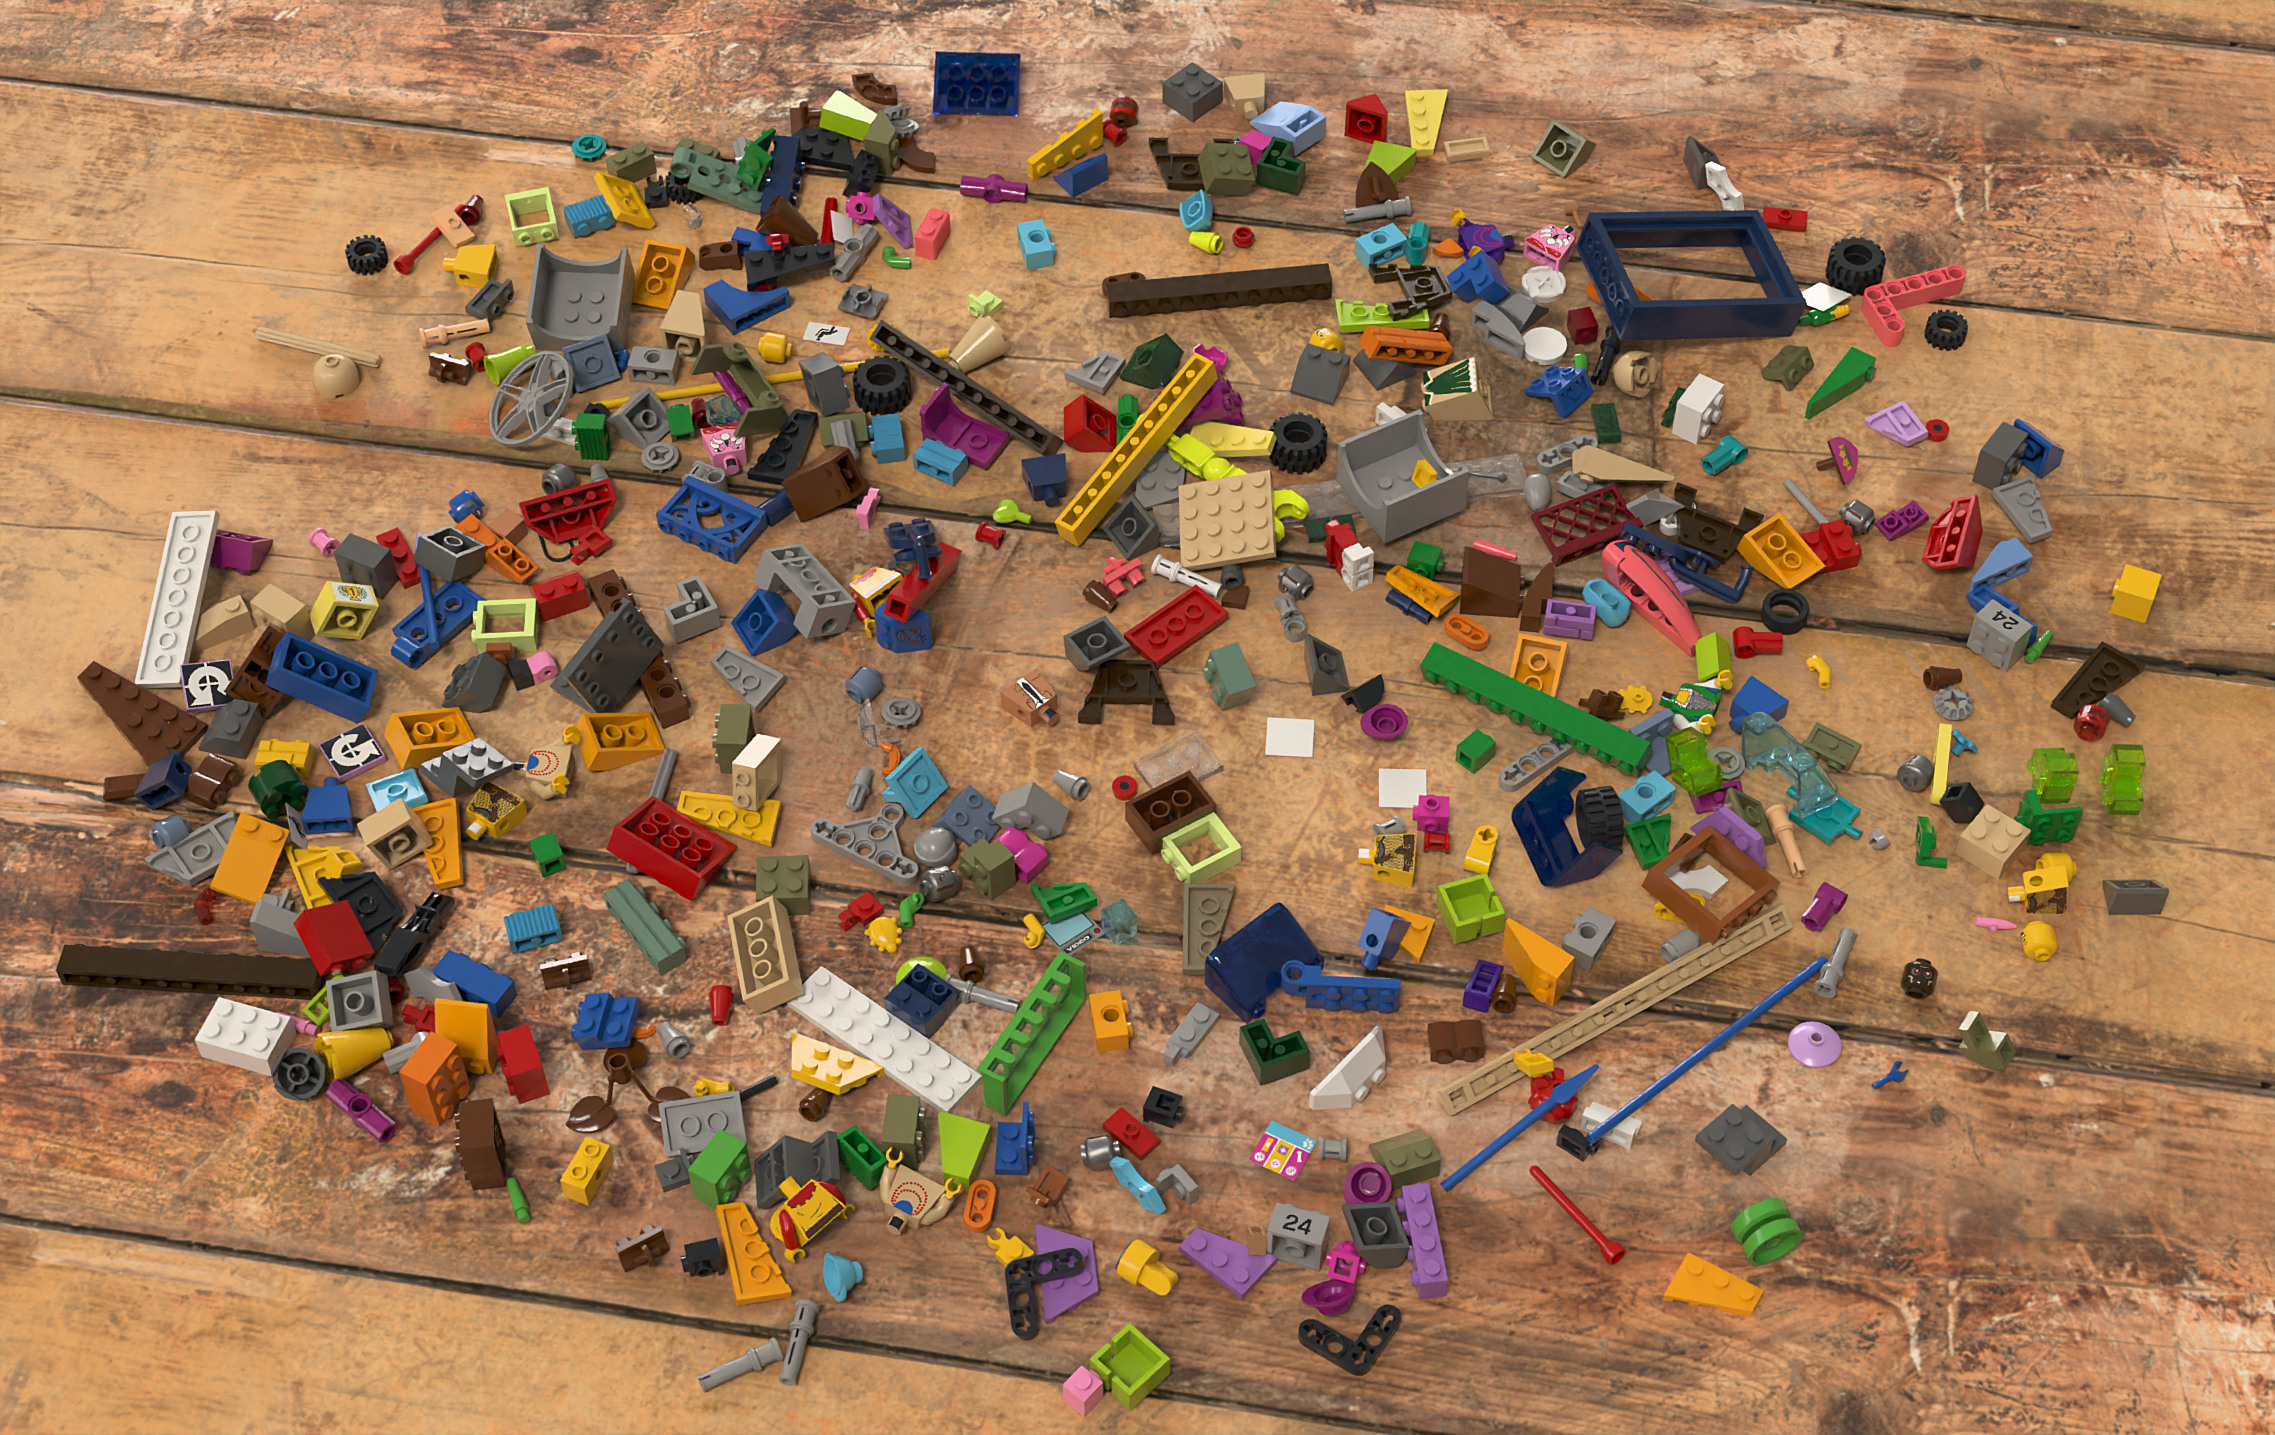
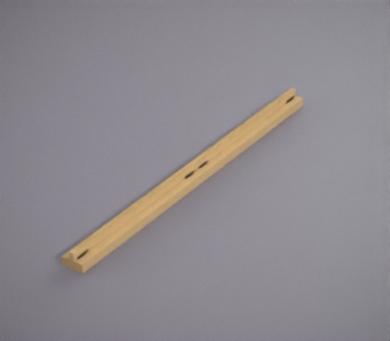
[1437,903,1793,1116]

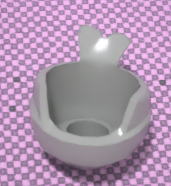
[914,827,962,867]

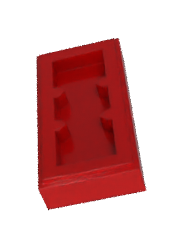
[1762,206,1808,232]
[1103,1107,1160,1161]

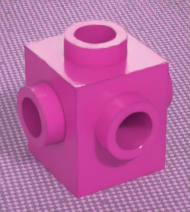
[846,192,878,224]
[1412,795,1449,832]
[1325,1241,1367,1284]

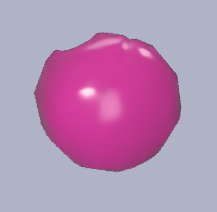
[1192,344,1228,373]

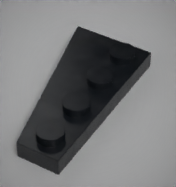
[744,243,836,290]
[747,409,818,485]

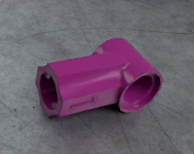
[1801,882,1848,932]

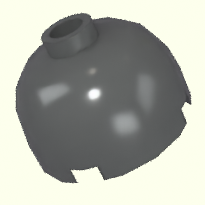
[271,1046,327,1101]

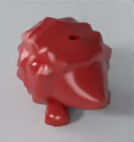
[1528,1067,1579,1124]

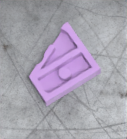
[1865,400,1928,447]

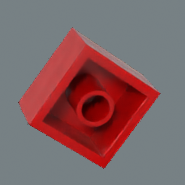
[495,1024,550,1105]

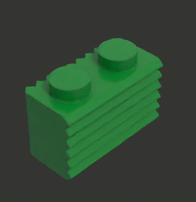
[572,413,612,461]
[837,1125,889,1190]

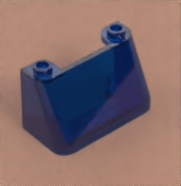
[1205,902,1324,1024]

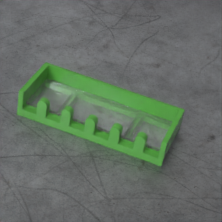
[977,951,1087,1116]

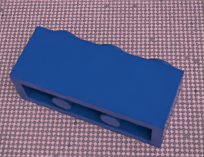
[432,949,517,1018]

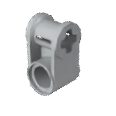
[681,460,728,493]

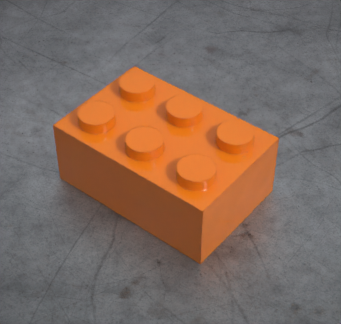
[399,1031,471,1127]

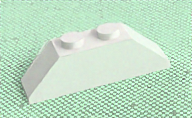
[1309,1024,1386,1110]

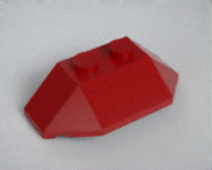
[519,478,617,544]
[1922,495,1983,570]

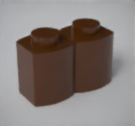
[184,753,240,811]
[1427,1019,1484,1064]

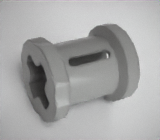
[1373,815,1406,837]
[1318,1136,1347,1162]

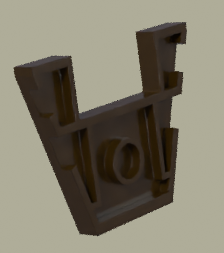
[1149,137,1233,190]
[1368,264,1452,322]
[1674,482,1764,564]
[1078,659,1175,725]

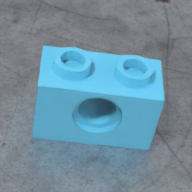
[1017,219,1056,270]
[1355,223,1407,269]
[1618,770,1676,823]

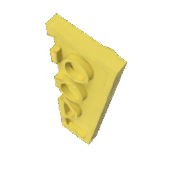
[1405,89,1448,156]
[1190,421,1277,457]

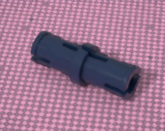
[1385,588,1433,625]

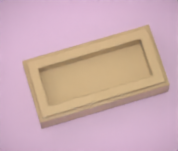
[1443,137,1491,162]

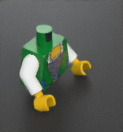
[1659,670,1734,739]

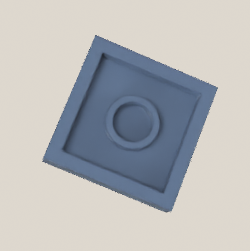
[561,334,621,393]

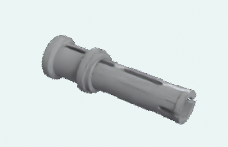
[1343,196,1412,224]
[1813,928,1857,998]
[944,974,1022,1015]
[778,1299,820,1386]
[697,1337,784,1392]

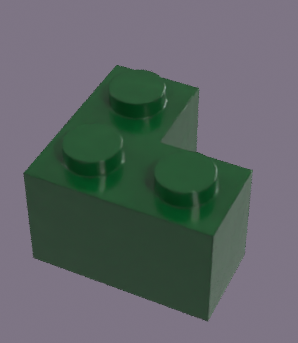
[1256,136,1306,195]
[1239,1018,1310,1086]

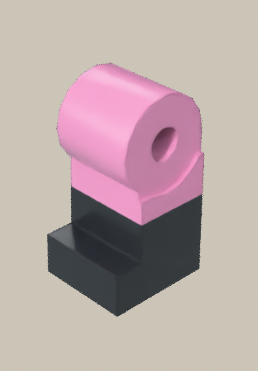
[507,651,558,691]

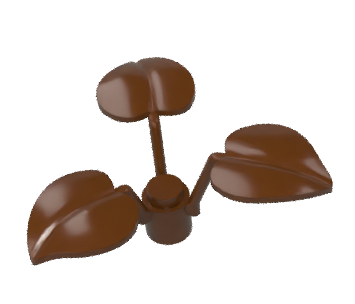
[565,1037,691,1133]

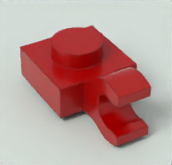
[766,233,792,251]
[570,527,612,566]
[838,891,884,931]
[401,1004,436,1033]

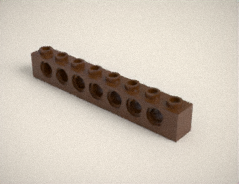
[587,569,692,729]

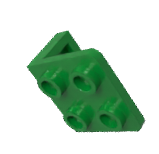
[736,127,776,191]
[2014,790,2083,845]

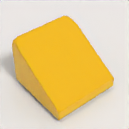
[324,848,363,878]

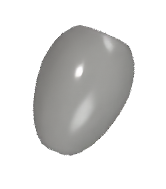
[1523,473,1551,512]

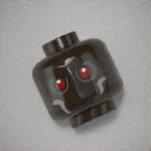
[1901,958,1938,1000]

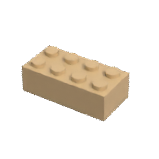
[727,895,804,1014]

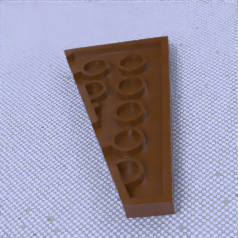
[77,661,208,767]

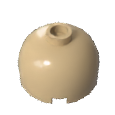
[1613,351,1657,397]
[312,353,360,399]

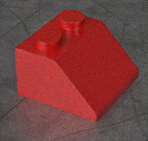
[1064,394,1117,453]
[528,570,589,622]

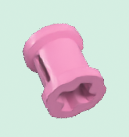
[308,527,340,558]

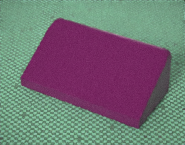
[1688,780,1743,814]

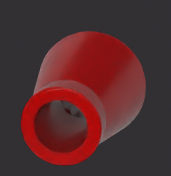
[708,985,735,1026]

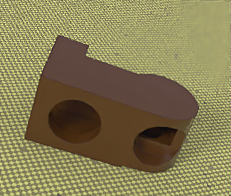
[699,240,742,271]

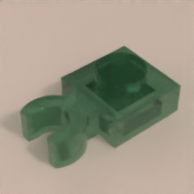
[1661,387,1686,428]

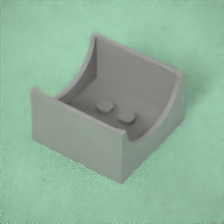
[526,244,635,351]
[1336,409,1470,543]

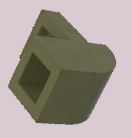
[1958,1011,2016,1070]

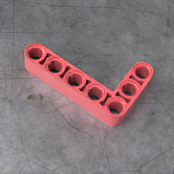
[1861,265,1966,347]

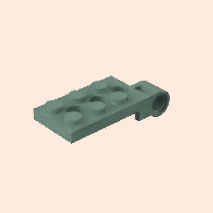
[670,147,766,215]

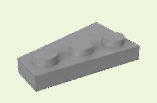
[1991,474,2052,544]
[711,645,785,713]

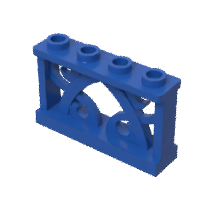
[656,476,768,564]

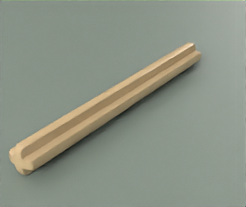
[255,326,381,368]

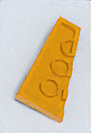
[412,797,463,890]
[716,1201,792,1306]

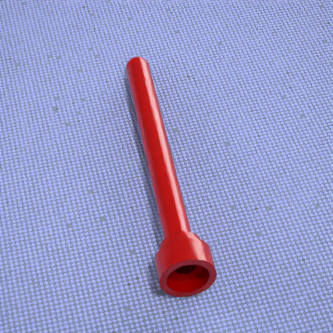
[393,204,464,275]
[1529,1165,1626,1266]

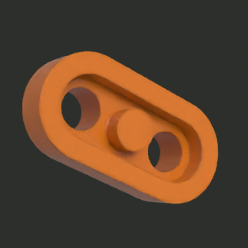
[1444,613,1489,650]
[964,1179,996,1233]

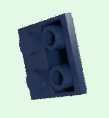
[884,963,959,1039]

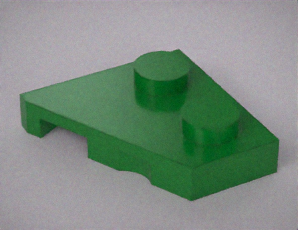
[1624,813,1671,871]
[1030,882,1098,924]

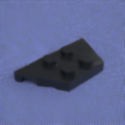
[773,126,854,171]
[317,871,403,958]

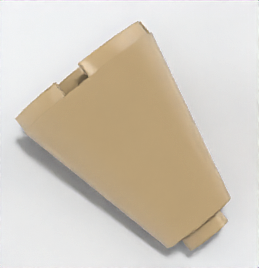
[948,314,1012,373]

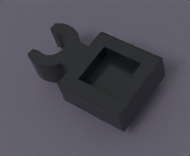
[644,175,668,209]

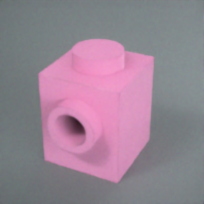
[1063,1365,1103,1417]

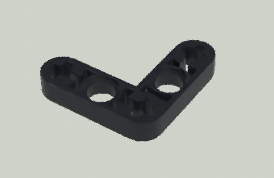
[1005,1248,1086,1341]
[1298,1305,1401,1376]

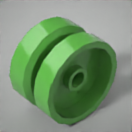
[1730,1198,1803,1266]

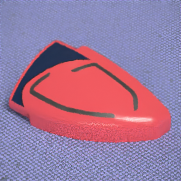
[1602,540,1702,658]

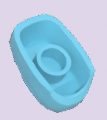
[1180,189,1213,232]
[1582,579,1631,627]

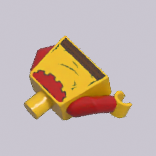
[850,567,905,638]
[778,1176,855,1264]

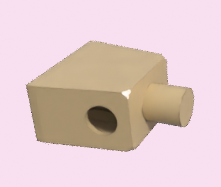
[1224,73,1265,120]

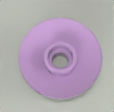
[1788,1022,1842,1068]

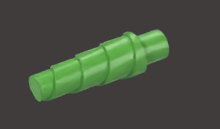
[2024,630,2053,663]
[507,1177,530,1224]

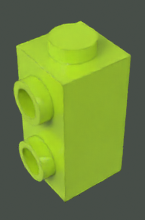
[1695,632,1733,687]

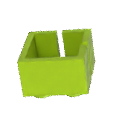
[1436,873,1505,944]
[1089,1323,1170,1411]

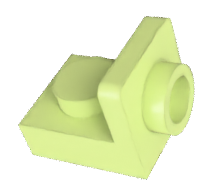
[968,290,1003,318]

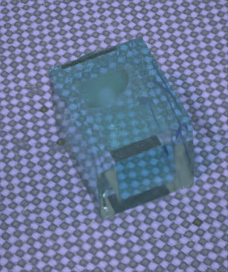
[705,394,741,427]
[1101,898,1137,945]

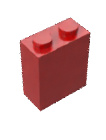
[293,900,374,976]

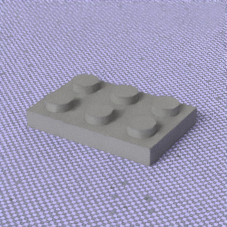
[658,1090,747,1158]

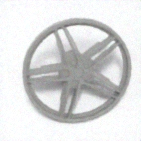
[489,351,573,447]

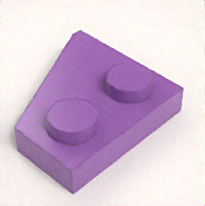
[873,193,912,250]

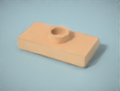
[430,205,475,249]

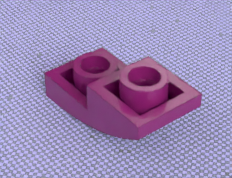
[1875,500,1929,541]

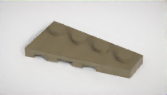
[1183,883,1235,975]

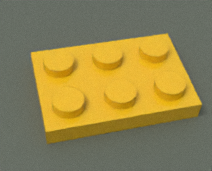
[594,171,655,230]

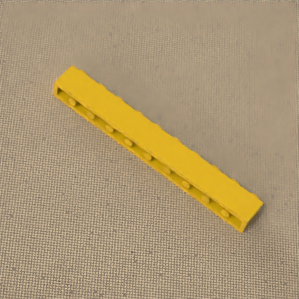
[1055,353,1218,547]

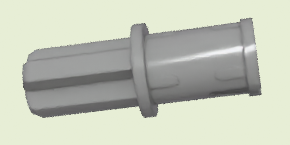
[846,766,874,812]

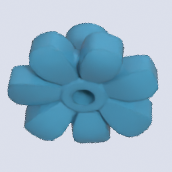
[1951,729,1978,756]

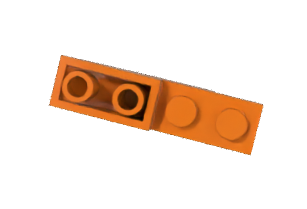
[455,514,539,584]

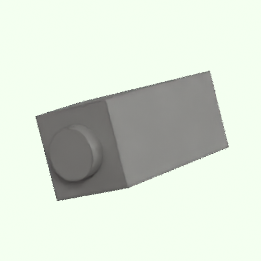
[250,901,310,957]

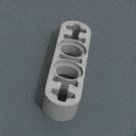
[1498,737,1575,792]

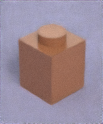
[488,509,528,546]

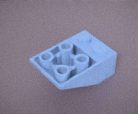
[1250,101,1326,156]

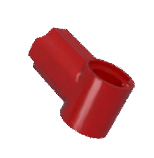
[1732,626,1783,659]

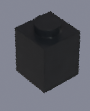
[1939,782,1985,823]

